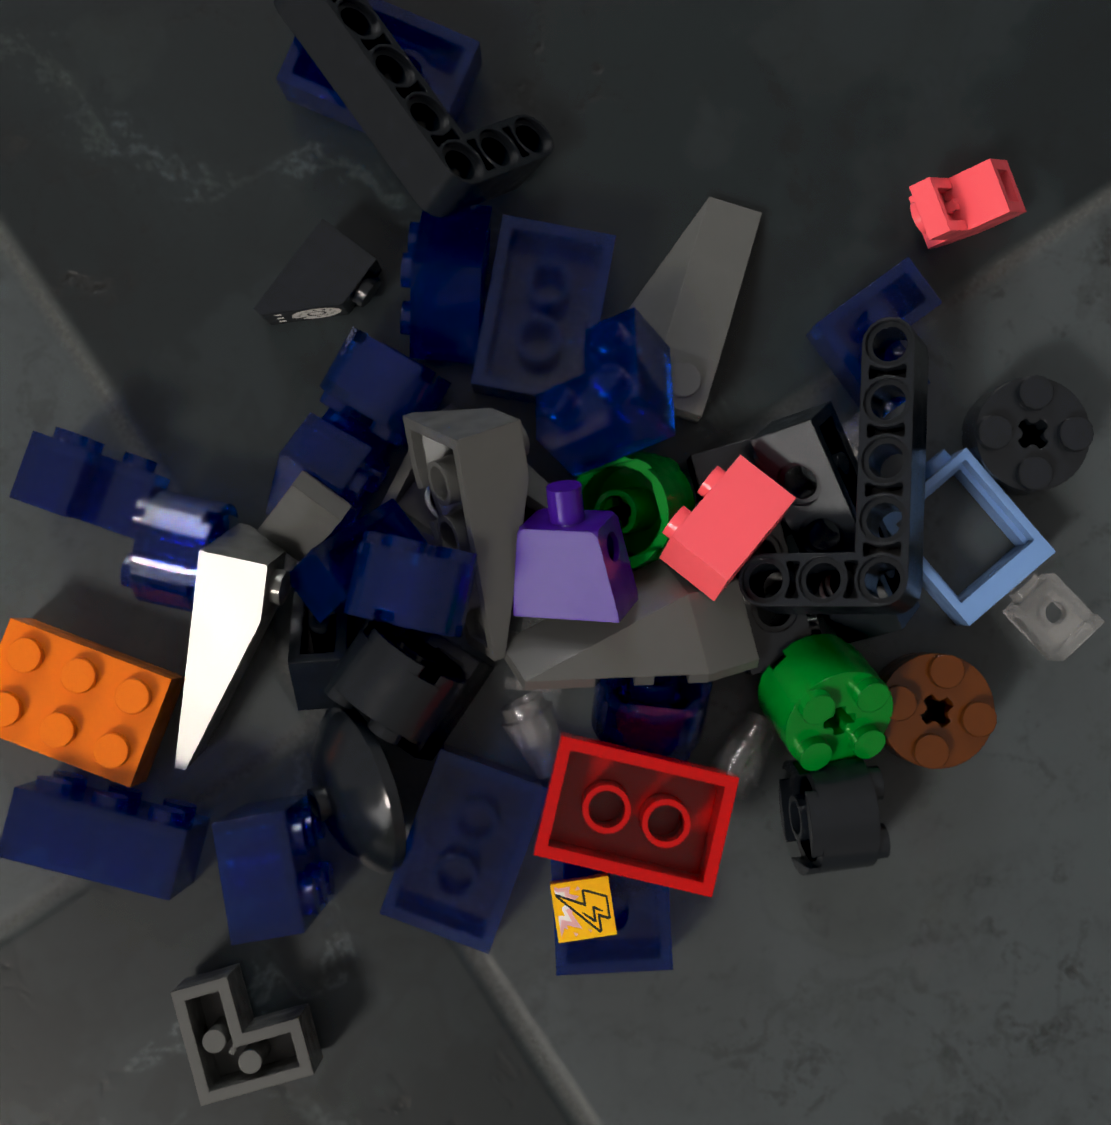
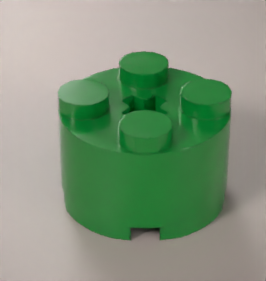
[575,452,695,569]
[758,634,893,771]

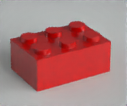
[533,731,740,897]

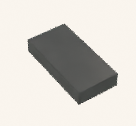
[257,470,351,565]

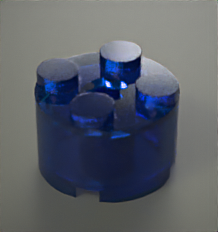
[319,326,452,447]
[120,490,238,612]
[344,530,478,637]
[591,675,713,761]

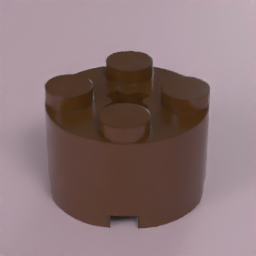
[878,652,997,769]

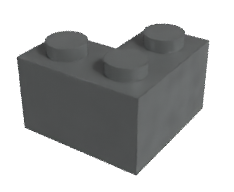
[171,963,323,1106]

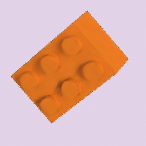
[0,618,185,788]

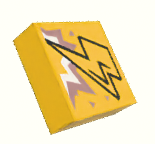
[550,873,617,943]

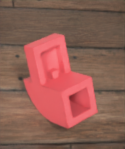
[908,158,1027,249]

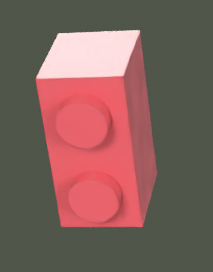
[659,455,796,601]

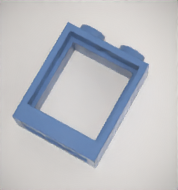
[883,448,1056,626]

